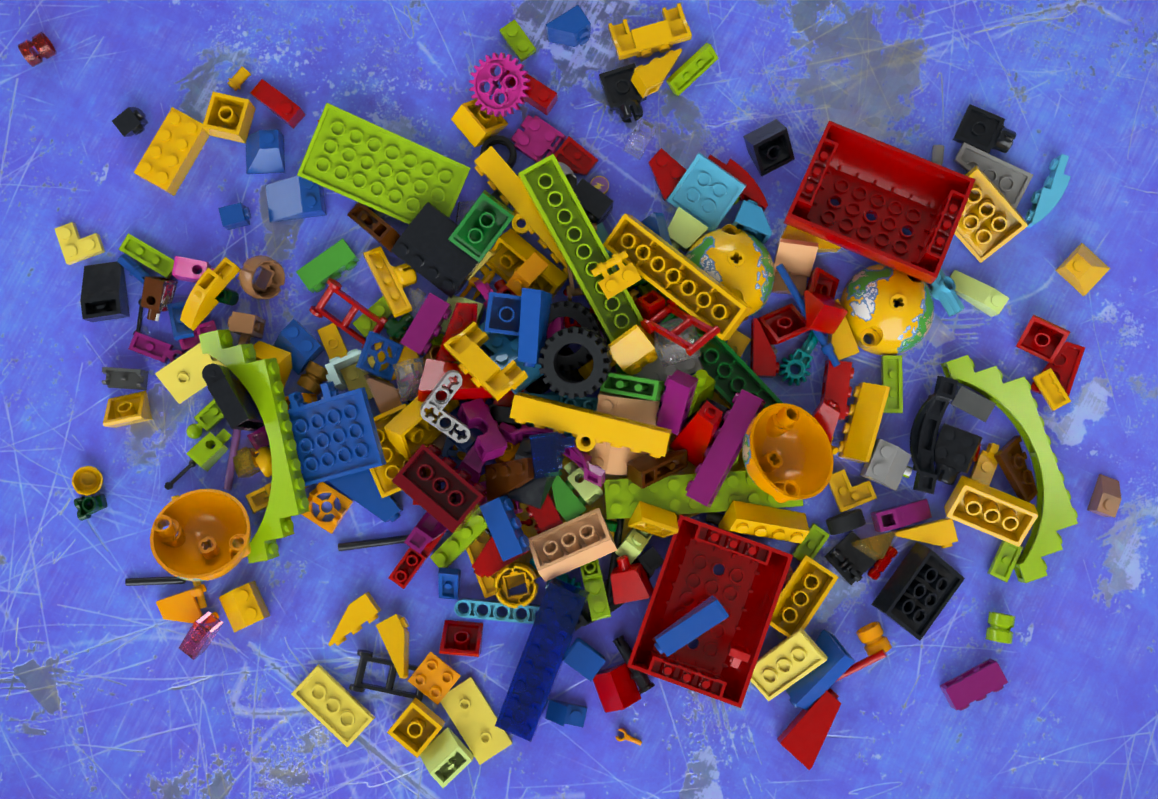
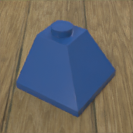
[246,129,285,174]

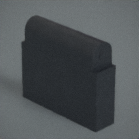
[202,364,264,431]

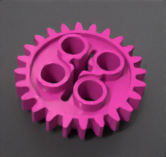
[469,52,531,117]

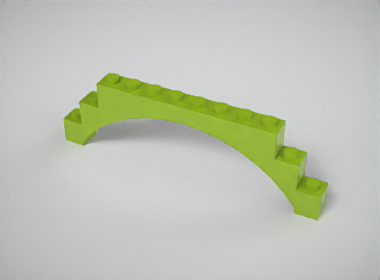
[199,329,310,563]
[941,355,1078,583]

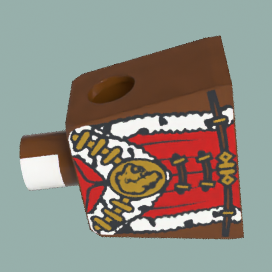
[141,276,178,321]

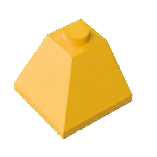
[1055,243,1110,296]

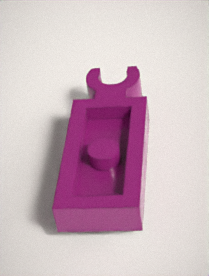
[128,331,184,363]

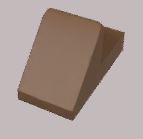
[771,272,807,296]

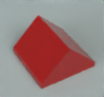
[803,267,839,301]
[804,290,848,335]
[758,303,810,345]
[1016,314,1070,364]
[439,620,483,657]
[593,663,641,713]

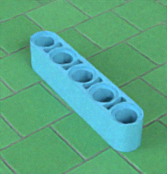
[454,598,550,625]

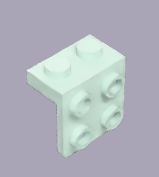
[325,349,368,391]

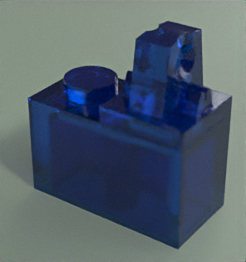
[530,432,575,479]

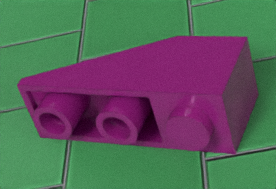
[871,499,932,532]

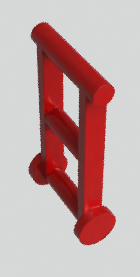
[309,278,388,348]
[640,299,720,356]

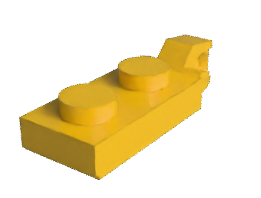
[969,443,1000,486]

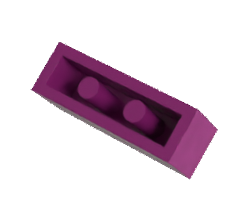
[400,293,452,356]
[656,370,699,435]
[940,659,1008,710]

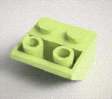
[419,727,474,788]

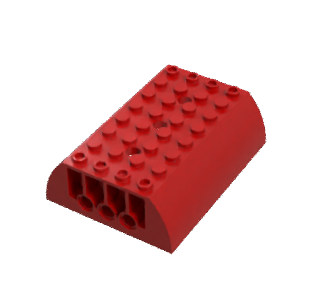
[784,121,975,284]
[627,514,793,708]

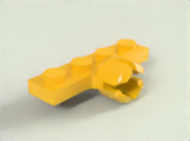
[363,246,417,318]

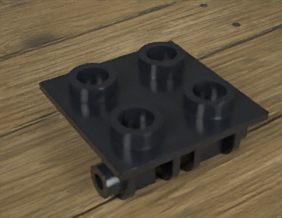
[824,531,879,585]

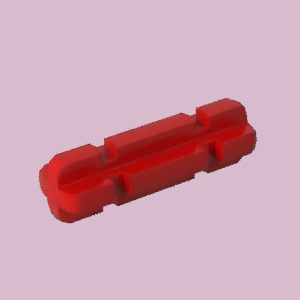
[867,546,898,580]

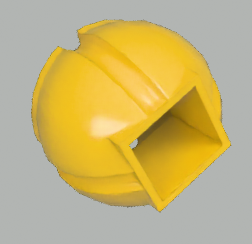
[493,563,539,608]

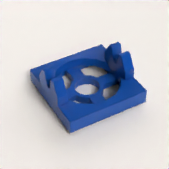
[356,331,404,381]

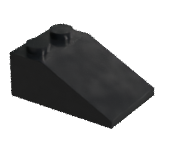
[507,437,564,509]

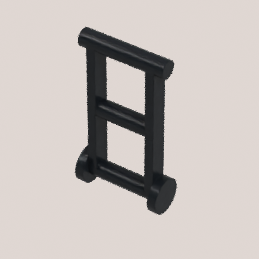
[349,650,424,702]

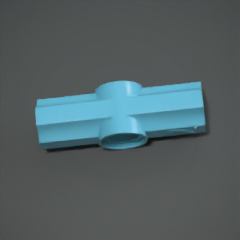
[929,269,965,317]

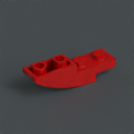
[708,154,768,212]
[388,529,448,589]

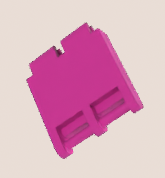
[511,115,566,163]

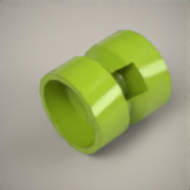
[985,612,1015,644]

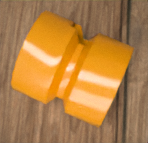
[856,621,892,656]

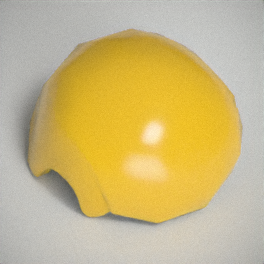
[255,446,272,477]
[72,466,103,496]

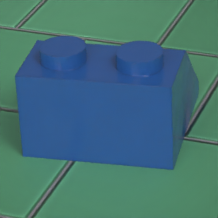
[546,5,591,47]
[273,319,325,375]

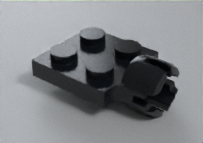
[599,63,646,123]
[953,104,1016,154]
[934,423,982,485]

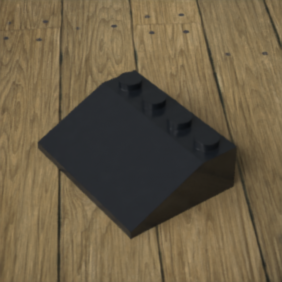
[391,202,482,298]
[871,542,965,641]

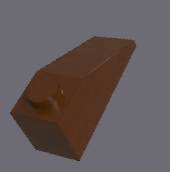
[347,202,401,252]
[627,449,688,489]

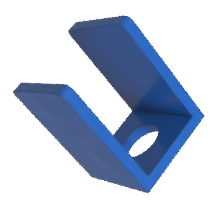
[564,637,606,682]

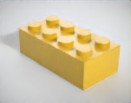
[134,107,210,196]
[944,475,1038,547]

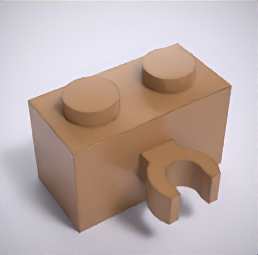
[228,311,266,345]

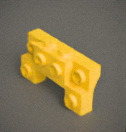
[608,3,692,60]
[443,322,528,401]

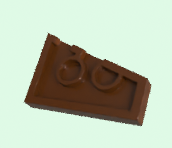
[994,435,1038,502]
[485,458,534,503]

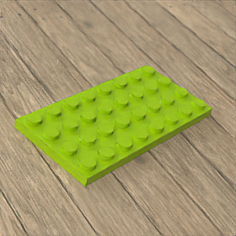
[297,103,471,225]

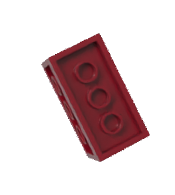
[392,444,488,533]

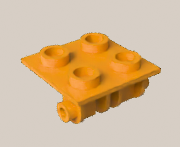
[408,651,461,705]

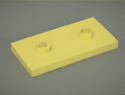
[155,329,226,404]
[750,628,828,701]
[291,664,375,748]
[441,676,513,765]

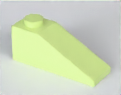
[950,270,1009,317]

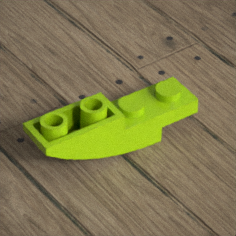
[580,559,611,621]

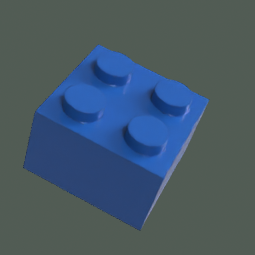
[484,292,521,336]

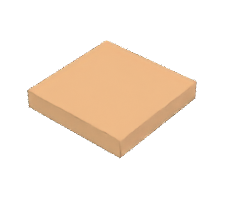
[774,238,818,277]

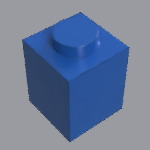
[218,202,251,230]

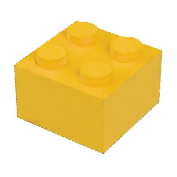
[202,92,256,143]
[387,697,445,758]

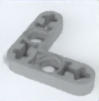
[420,370,470,443]

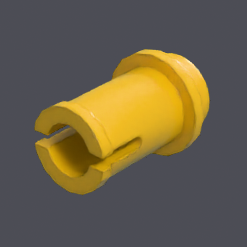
[227,66,251,91]

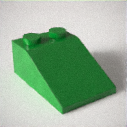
[448,190,515,263]

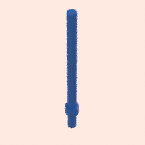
[776,263,841,367]

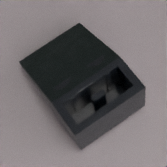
[80,261,130,322]

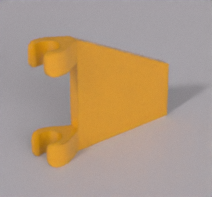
[156,584,219,625]

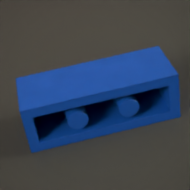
[479,495,531,562]

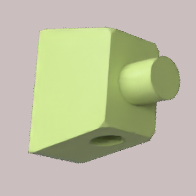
[668,207,708,253]
[564,461,604,506]

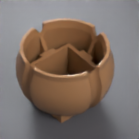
[237,255,285,299]

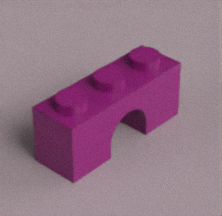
[457,399,507,462]

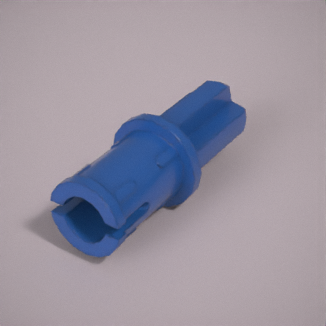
[117,253,150,285]

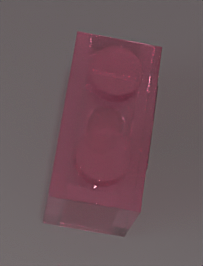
[179,611,223,660]

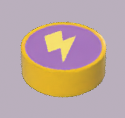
[590,176,609,194]

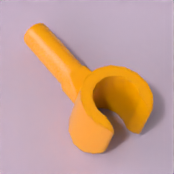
[459,277,482,298]
[615,728,642,746]

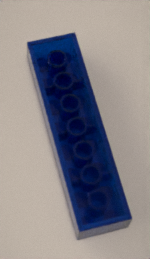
[495,578,590,742]

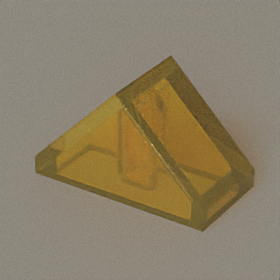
[851,531,895,560]

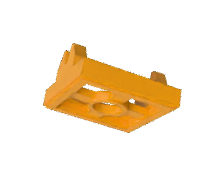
[301,482,353,534]

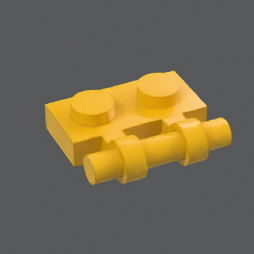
[591,250,642,300]

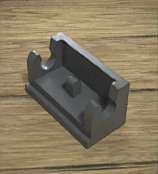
[102,367,148,390]
[950,384,996,422]

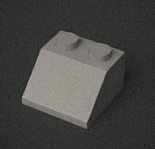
[860,439,912,491]

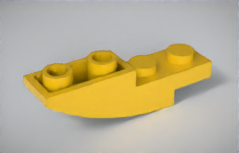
[180,257,241,331]

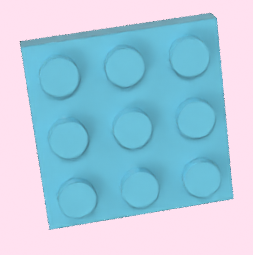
[667,152,747,232]

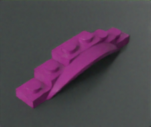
[499,422,605,487]
[404,445,486,554]

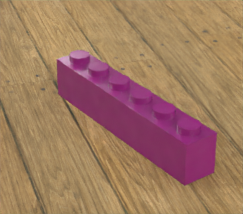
[686,389,765,508]

